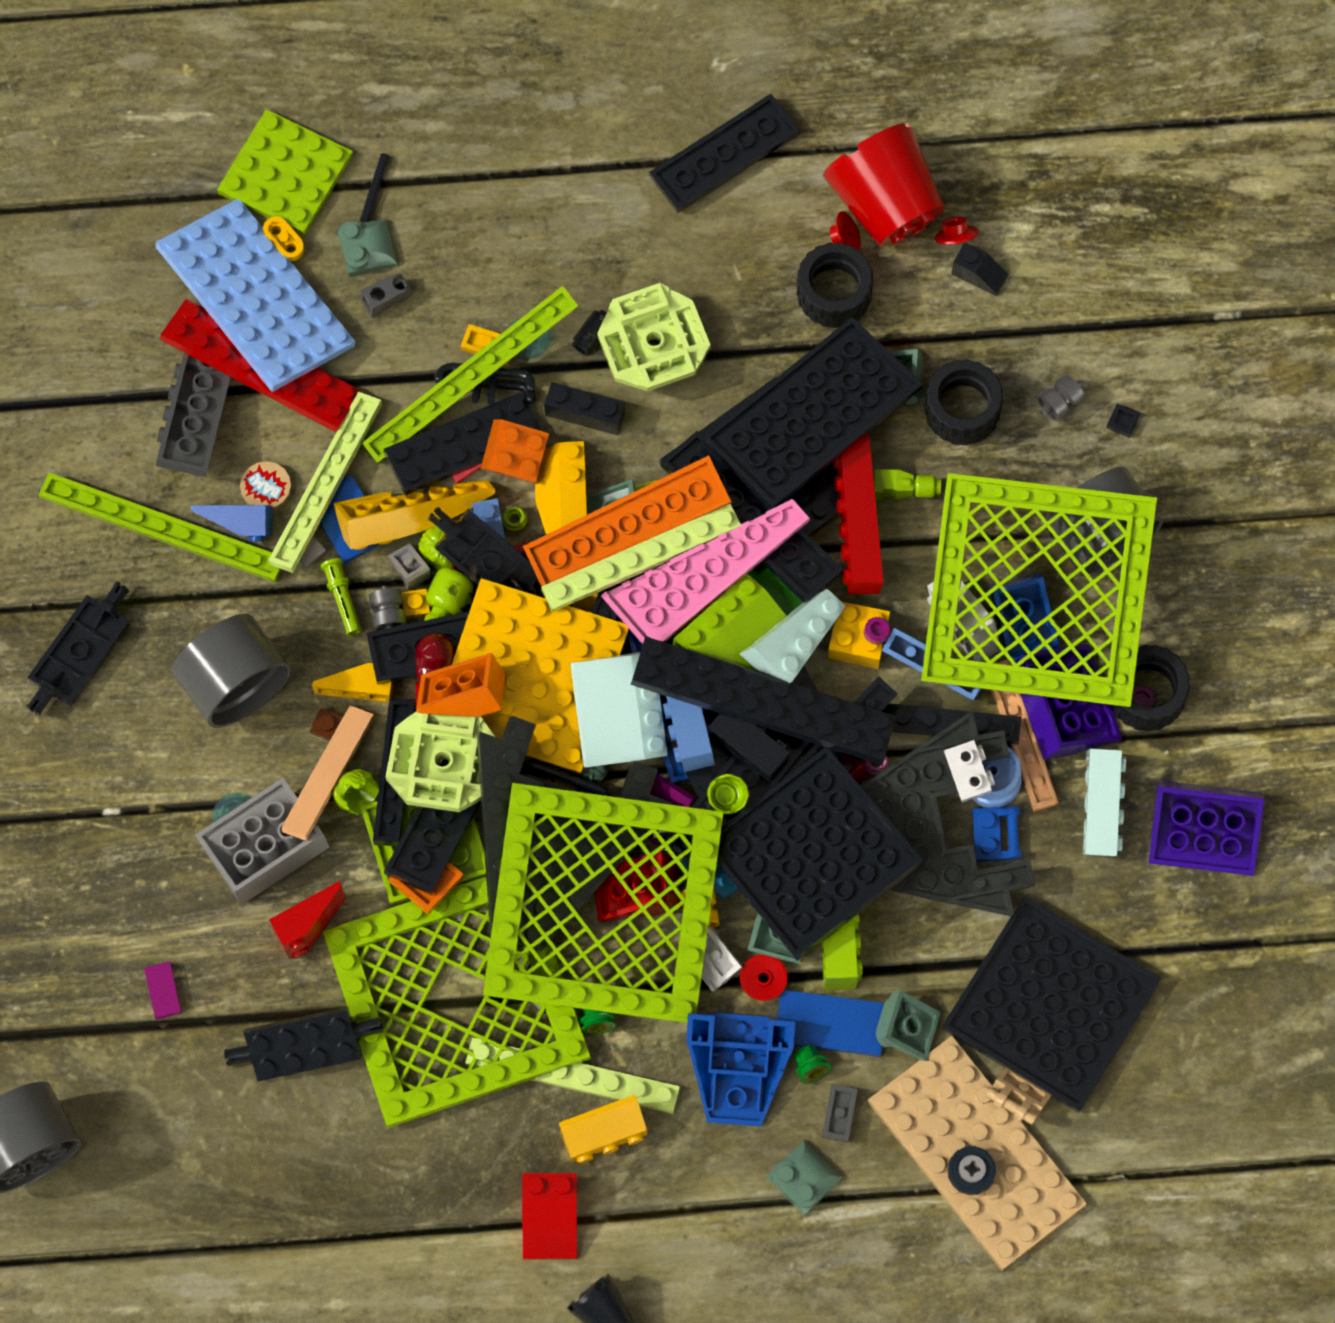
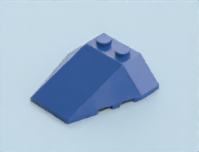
[686,1012,795,1126]

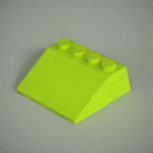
[673,574,787,673]

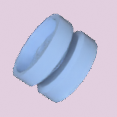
[972,746,1022,808]

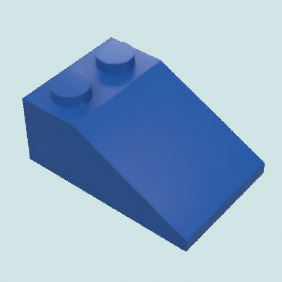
[989,573,1060,663]

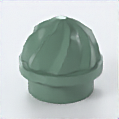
[582,765,608,782]

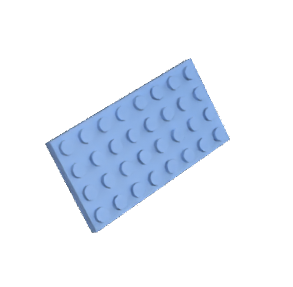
[156,199,356,392]

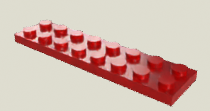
[160,299,362,432]

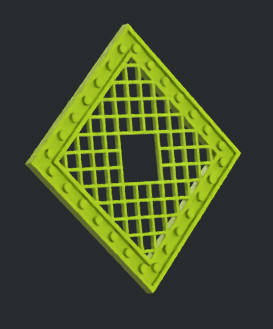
[921,473,1157,707]
[483,783,723,1023]
[323,876,591,1129]

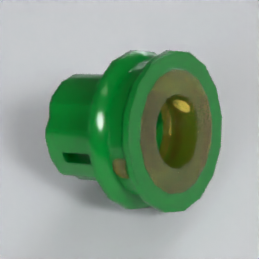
[580,1009,616,1035]
[794,1045,832,1084]

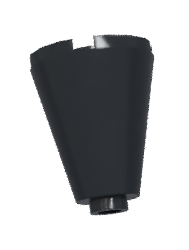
[567,1273,634,1323]

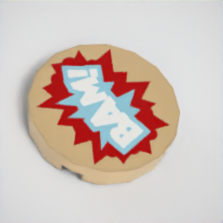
[240,461,291,511]

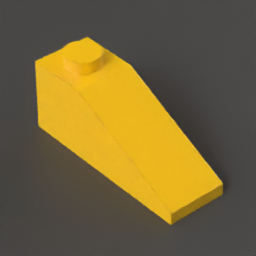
[312,663,395,703]

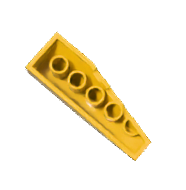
[535,441,587,535]
[333,480,495,550]

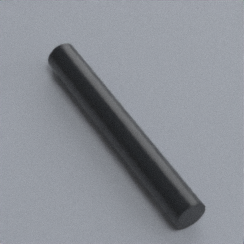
[360,153,390,223]

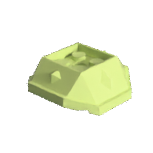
[598,283,710,391]
[386,710,495,812]

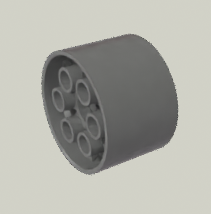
[1045,466,1163,576]
[171,614,291,728]
[0,1081,81,1194]

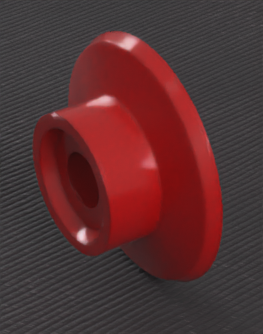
[830,211,861,251]
[934,217,979,245]
[740,954,788,1001]

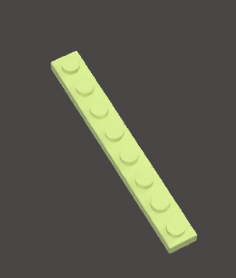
[268,392,382,573]
[541,504,741,612]
[466,1038,680,1114]

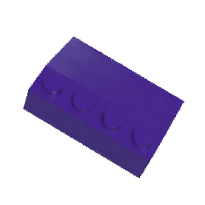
[1011,644,1122,760]
[1148,780,1264,876]

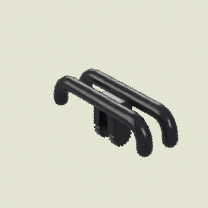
[434,363,536,405]
[519,761,613,797]

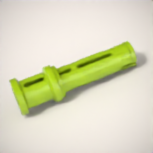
[320,558,363,636]

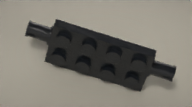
[428,507,541,597]
[26,581,130,716]
[224,1007,384,1081]

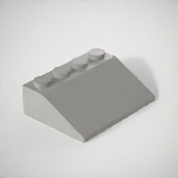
[195,778,330,905]

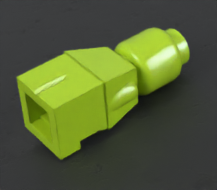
[874,469,941,501]

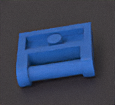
[972,806,1023,862]

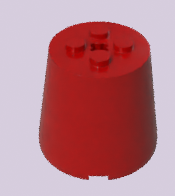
[823,123,945,247]

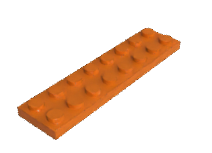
[523,455,732,586]

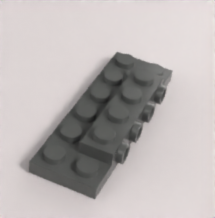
[156,353,231,477]

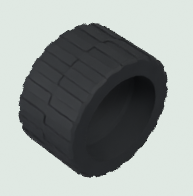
[797,242,873,328]
[925,359,1003,445]
[1111,645,1190,731]

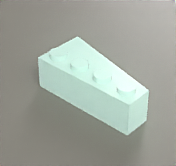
[740,589,845,683]
[1083,749,1126,857]

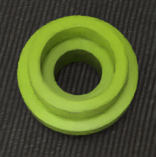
[502,507,527,532]

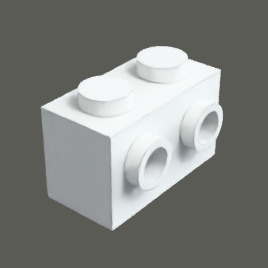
[944,740,995,803]

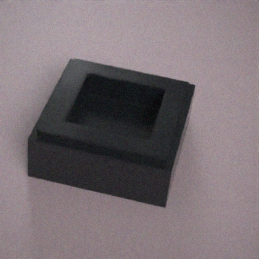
[1106,404,1140,438]

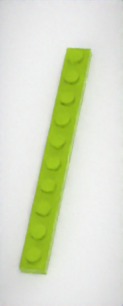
[362,286,578,463]
[39,472,282,583]

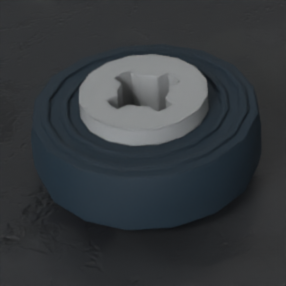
[947,1146,996,1195]

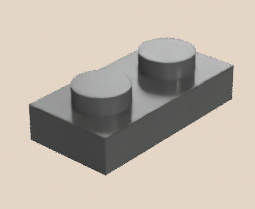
[822,1084,858,1143]

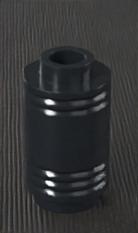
[572,310,607,356]

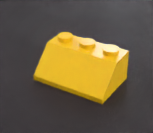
[559,1095,647,1164]

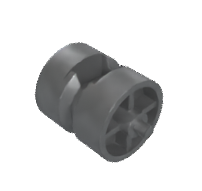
[1037,374,1085,422]
[369,586,407,631]

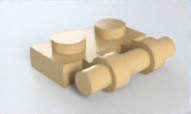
[986,1067,1051,1125]

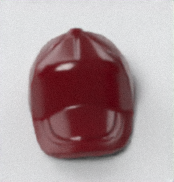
[415,633,455,682]

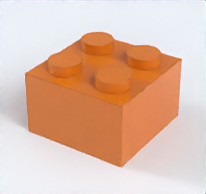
[481,419,549,483]

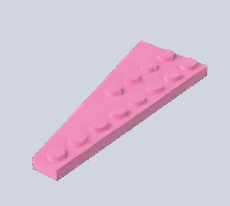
[601,499,810,644]

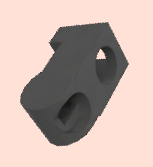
[361,274,412,318]

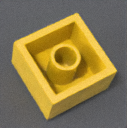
[828,601,890,669]

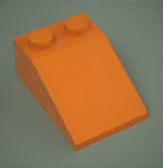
[416,653,506,717]

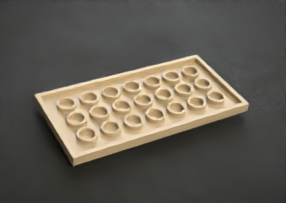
[867,1036,1087,1271]

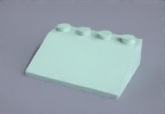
[570,652,668,767]

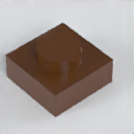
[310,708,343,741]

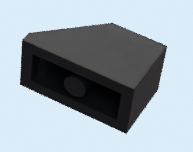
[952,242,1008,296]

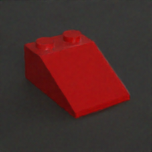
[595,851,683,922]
[269,881,346,959]
[522,1173,578,1260]

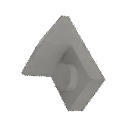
[388,543,430,590]

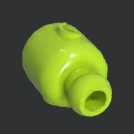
[424,567,474,621]

